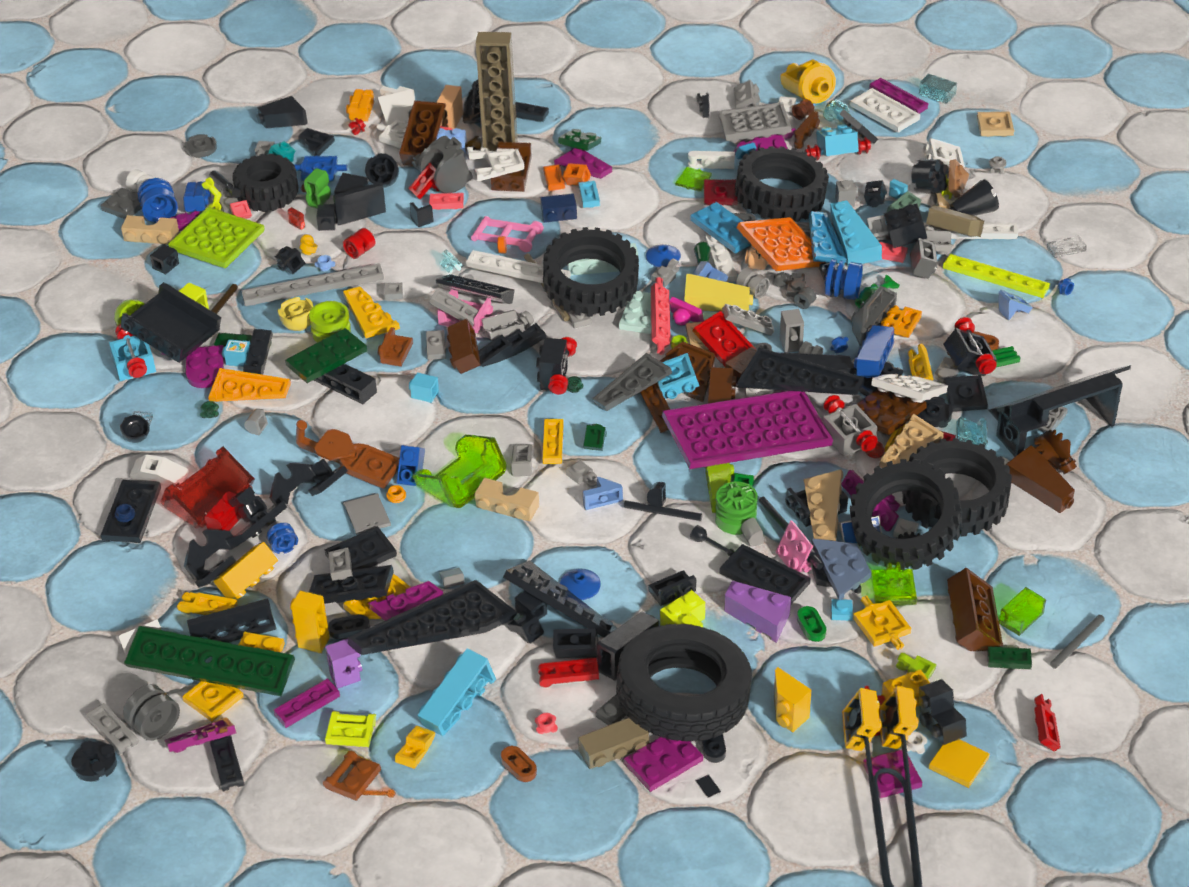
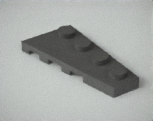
[593,353,672,411]

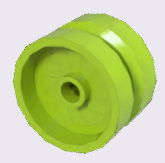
[309,301,351,343]

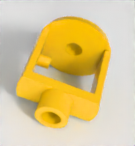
[780,59,836,104]

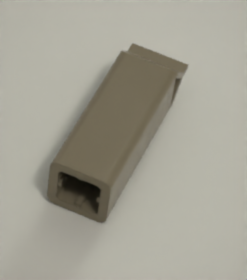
[926,205,985,238]

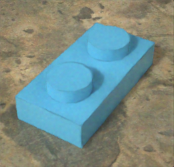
[579,181,600,208]

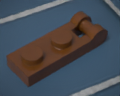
[794,111,820,149]

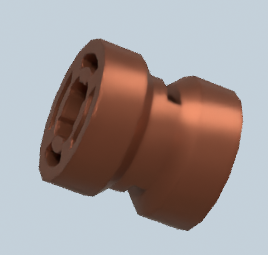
[792,99,814,120]

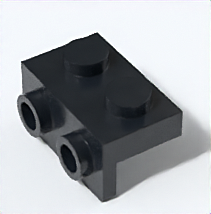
[648,570,696,606]

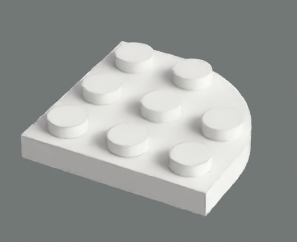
[871,374,948,402]

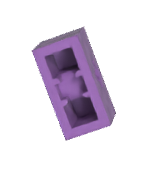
[325,639,362,689]

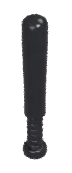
[209,170,241,198]

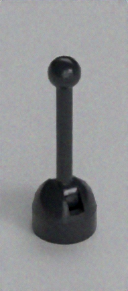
[690,525,735,556]

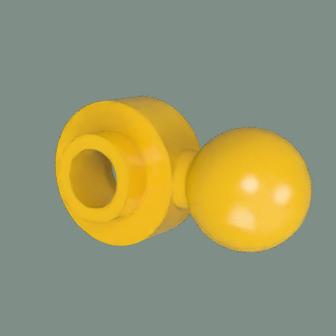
[299,234,318,255]

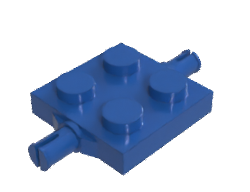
[295,156,347,181]

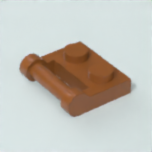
[323,750,381,801]

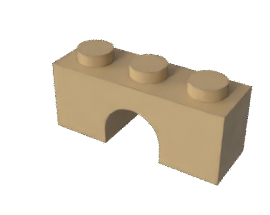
[121,215,179,244]
[475,478,539,522]

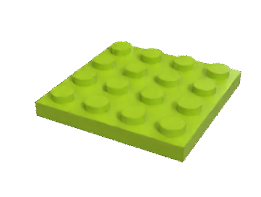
[168,207,265,269]

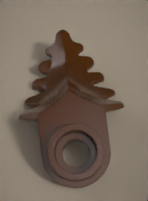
[1034,430,1077,475]

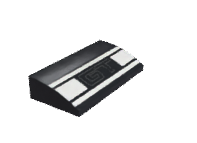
[436,274,515,304]

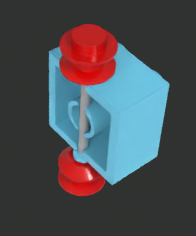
[805,124,871,161]
[109,324,156,381]

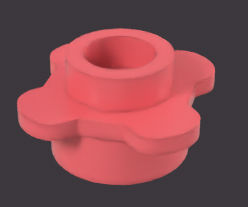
[535,713,558,734]

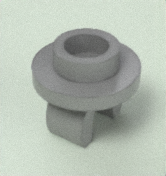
[989,156,1006,174]

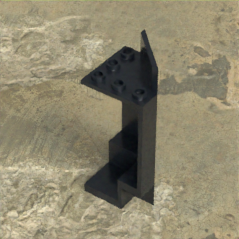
[988,365,1131,457]

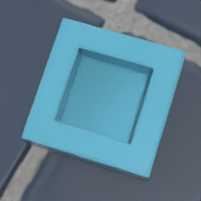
[889,179,908,199]
[831,599,853,621]

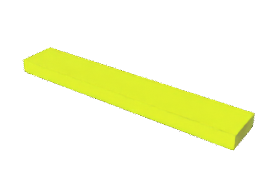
[943,254,1050,298]

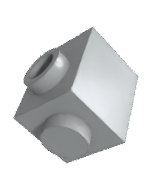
[835,180,858,207]

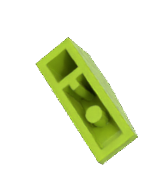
[705,463,734,513]

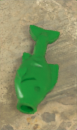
[855,275,900,308]

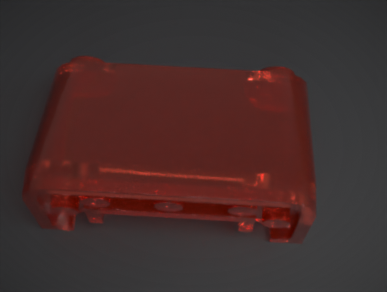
[160,446,255,528]

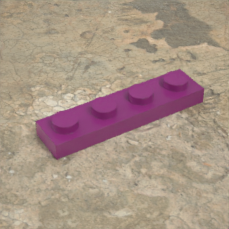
[869,77,928,114]

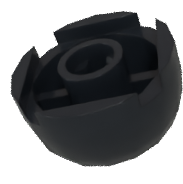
[365,153,399,188]

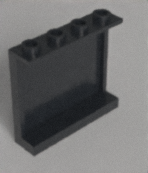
[121,282,222,363]

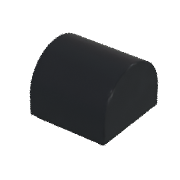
[647,482,666,507]

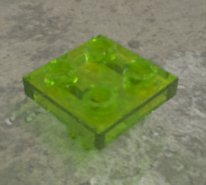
[871,562,917,605]

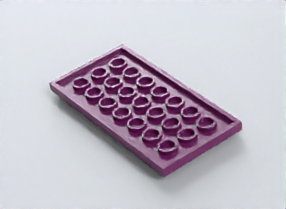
[662,391,833,469]

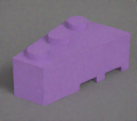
[725,581,791,643]

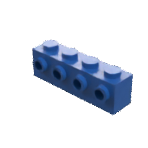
[854,325,894,378]

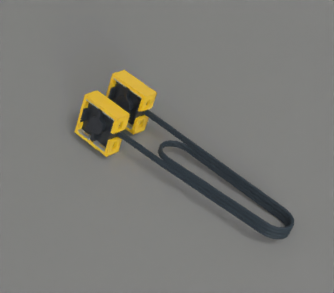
[842,686,922,887]

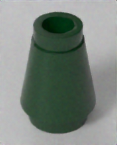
[694,242,711,265]

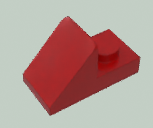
[408,163,439,199]

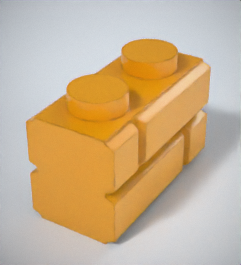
[346,89,374,121]

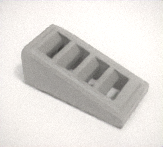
[511,444,533,477]

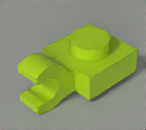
[896,653,937,680]

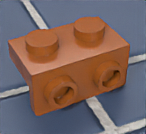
[378,327,413,367]

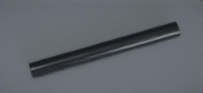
[624,500,702,521]

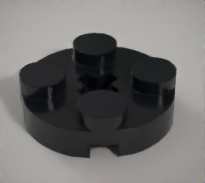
[916,397,953,428]
[71,741,117,782]

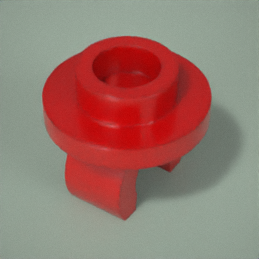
[348,117,366,135]

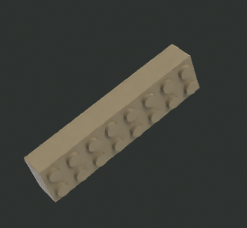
[476,32,518,151]

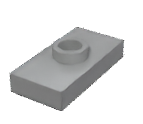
[426,330,446,360]

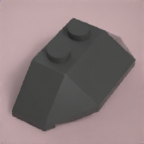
[851,286,897,347]

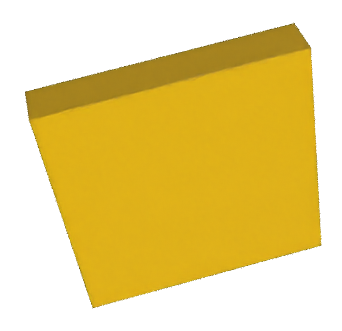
[182,681,244,722]
[929,739,990,788]

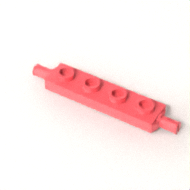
[651,277,670,355]

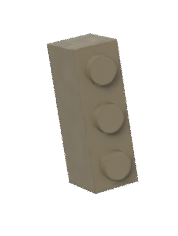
[578,718,649,769]

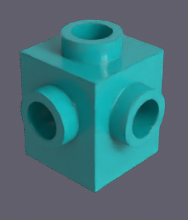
[268,141,296,162]

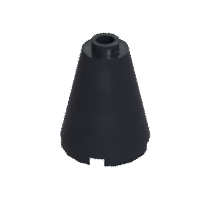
[949,179,999,216]

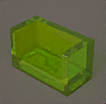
[999,587,1046,636]

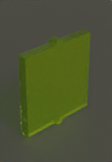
[675,167,712,192]

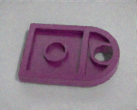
[186,345,224,388]

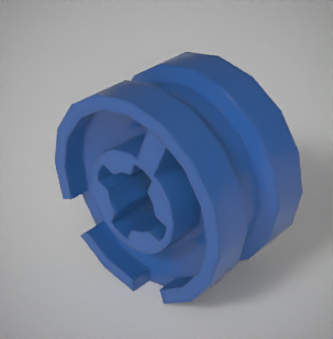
[267,523,298,554]

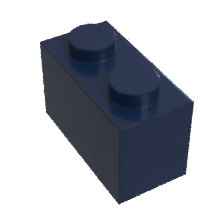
[540,193,577,223]

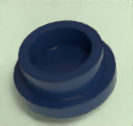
[115,504,135,522]

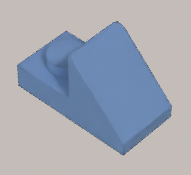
[693,261,729,282]
[999,290,1033,320]
[583,477,623,510]

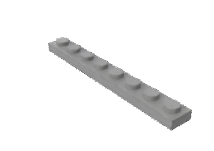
[241,264,384,306]

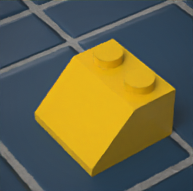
[774,667,811,733]

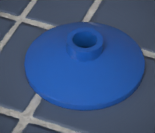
[646,244,681,267]
[560,569,601,600]

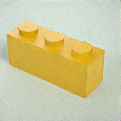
[213,542,278,599]
[290,591,330,653]

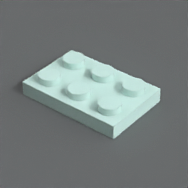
[619,291,652,334]

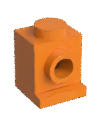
[563,163,591,186]

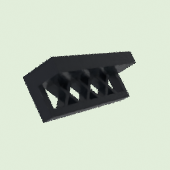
[187,598,276,643]

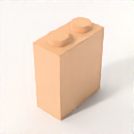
[437,85,463,129]

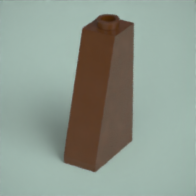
[1006,445,1075,513]

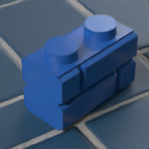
[183,181,211,212]

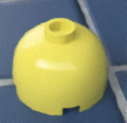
[278,297,314,331]

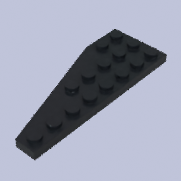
[348,580,517,655]

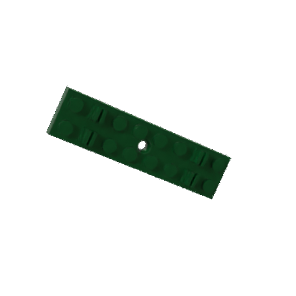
[124,626,295,697]

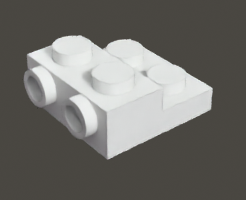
[922,138,965,168]

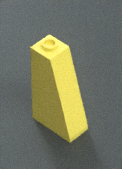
[685,274,753,312]

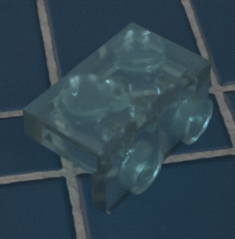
[956,417,988,448]

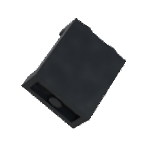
[785,487,848,527]

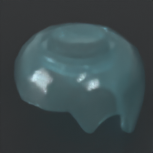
[823,100,849,122]

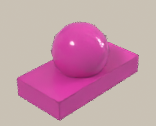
[669,297,704,326]

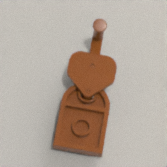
[296,420,400,489]

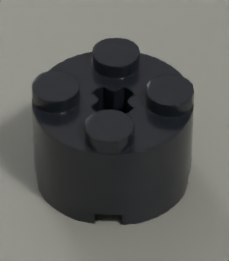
[911,159,948,193]

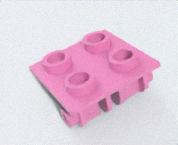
[775,520,813,573]

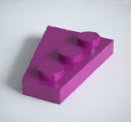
[554,148,612,179]
[369,581,443,620]
[164,717,236,753]

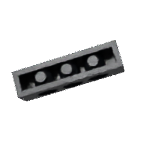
[313,364,377,404]

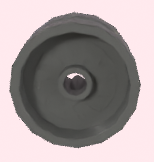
[123,684,180,741]

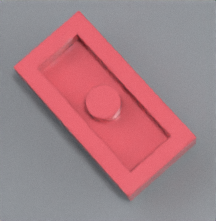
[429,193,464,210]
[879,242,908,263]

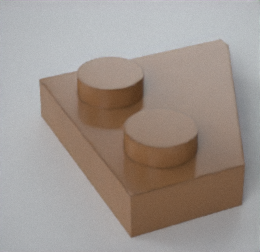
[948,159,969,198]

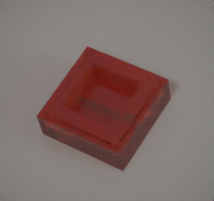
[287,207,305,230]

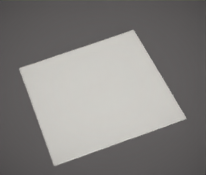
[378,89,415,125]

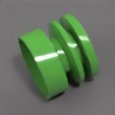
[716,482,757,535]

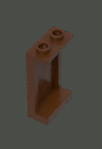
[491,142,532,192]

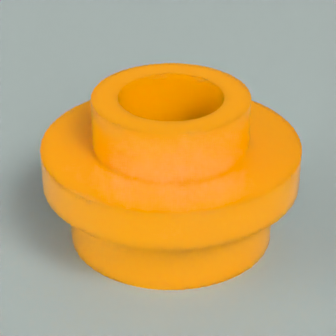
[386,485,406,503]

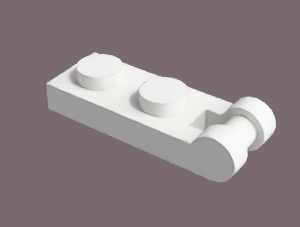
[688,151,735,170]

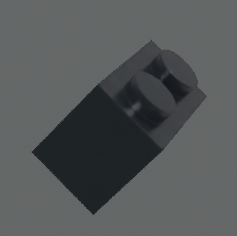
[553,628,598,659]

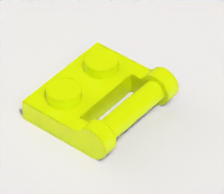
[325,711,376,747]

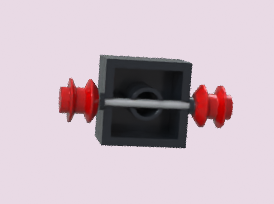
[943,317,997,376]
[536,337,577,395]

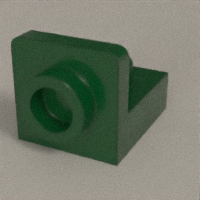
[583,424,607,451]

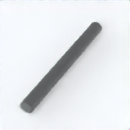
[1050,614,1105,669]

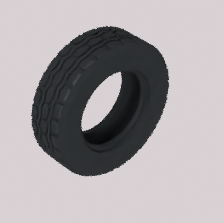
[616,624,752,741]

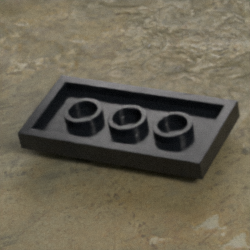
[101,480,161,543]
[720,544,811,604]
[308,565,394,604]

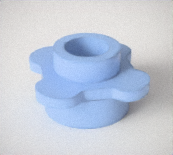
[315,255,336,271]

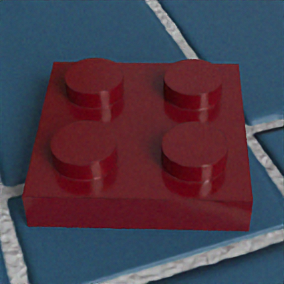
[704,179,738,206]

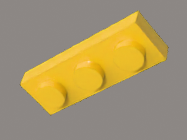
[543,419,564,464]

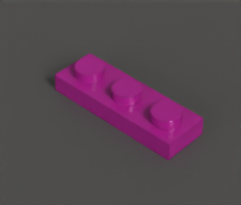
[273,678,340,728]

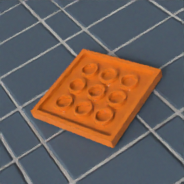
[736,217,827,271]

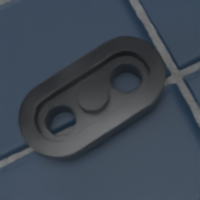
[328,615,370,639]
[701,734,726,763]

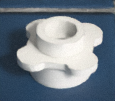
[906,732,927,754]

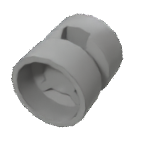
[736,267,770,299]

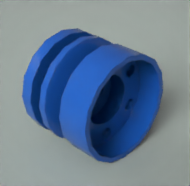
[137,178,178,223]
[825,259,863,300]

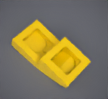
[395,726,436,769]

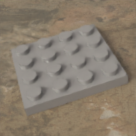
[719,102,792,142]

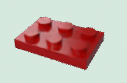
[692,311,756,368]

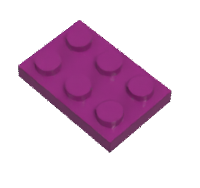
[624,737,703,792]

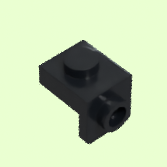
[507,613,544,644]

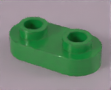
[797,606,827,642]

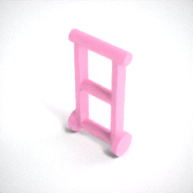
[471,216,544,252]

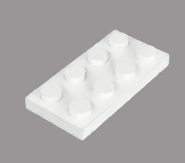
[850,88,920,133]

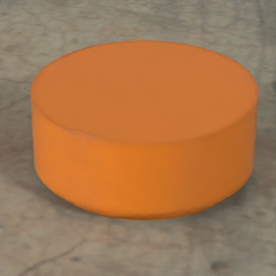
[497,236,507,254]

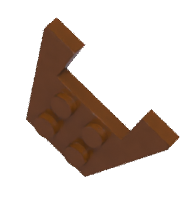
[660,341,715,402]

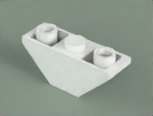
[129,454,189,488]

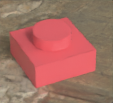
[229,200,252,219]

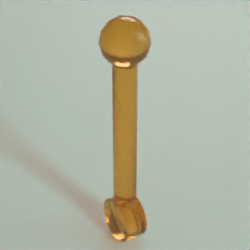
[362,789,395,798]

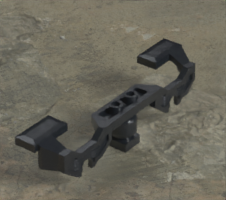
[184,459,348,588]

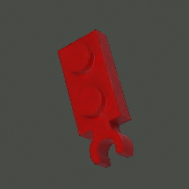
[1034,694,1061,752]

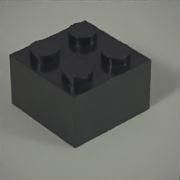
[884,203,928,248]

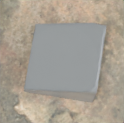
[439,568,464,588]

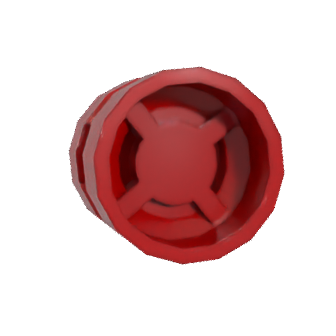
[343,228,376,259]

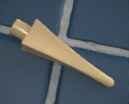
[935,193,950,209]

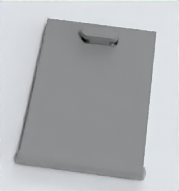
[343,493,391,535]

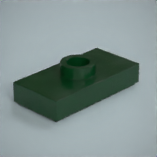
[987,647,1032,670]

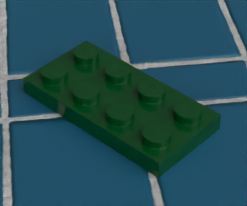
[285,328,367,383]

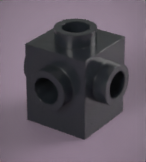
[274,246,305,274]

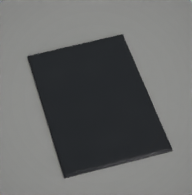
[696,775,721,798]

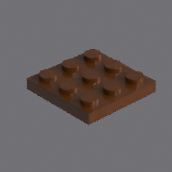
[857,389,927,435]

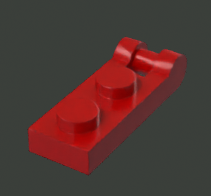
[538,658,599,687]

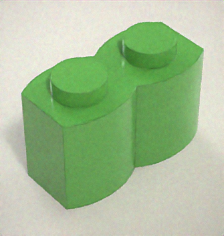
[304,168,331,208]

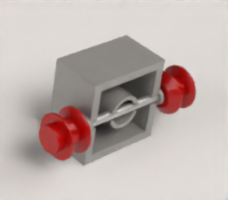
[823,395,878,456]

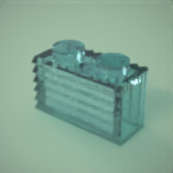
[919,74,957,104]

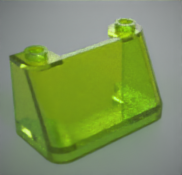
[412,434,506,508]

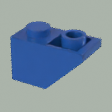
[397,445,425,486]

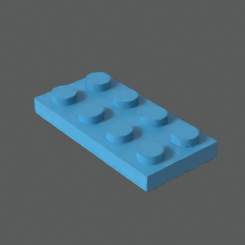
[690,202,751,253]

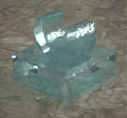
[440,249,464,273]

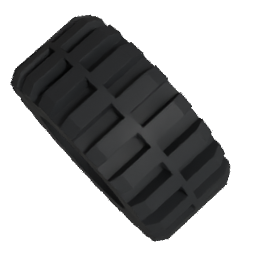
[232,154,299,212]

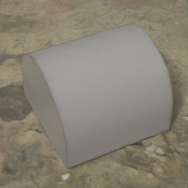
[244,408,268,435]
[741,517,764,546]

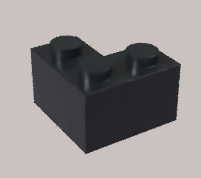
[918,679,967,745]

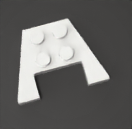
[467,147,524,181]

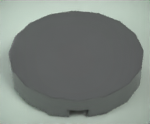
[184,134,217,158]

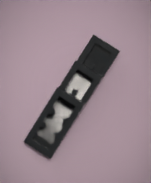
[478,323,547,367]

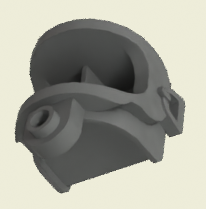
[412,136,473,193]

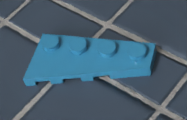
[808,211,847,263]

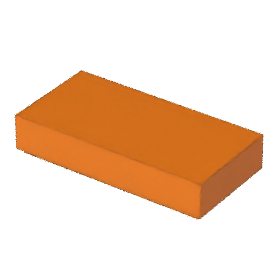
[543,165,565,191]

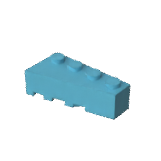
[830,200,882,266]
[418,648,496,736]

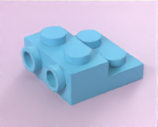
[658,353,699,399]

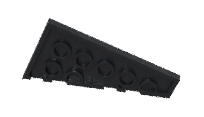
[737,347,864,395]
[503,560,617,638]

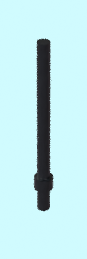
[759,497,824,570]

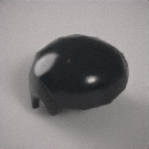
[120,415,150,443]

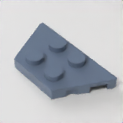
[812,539,871,600]

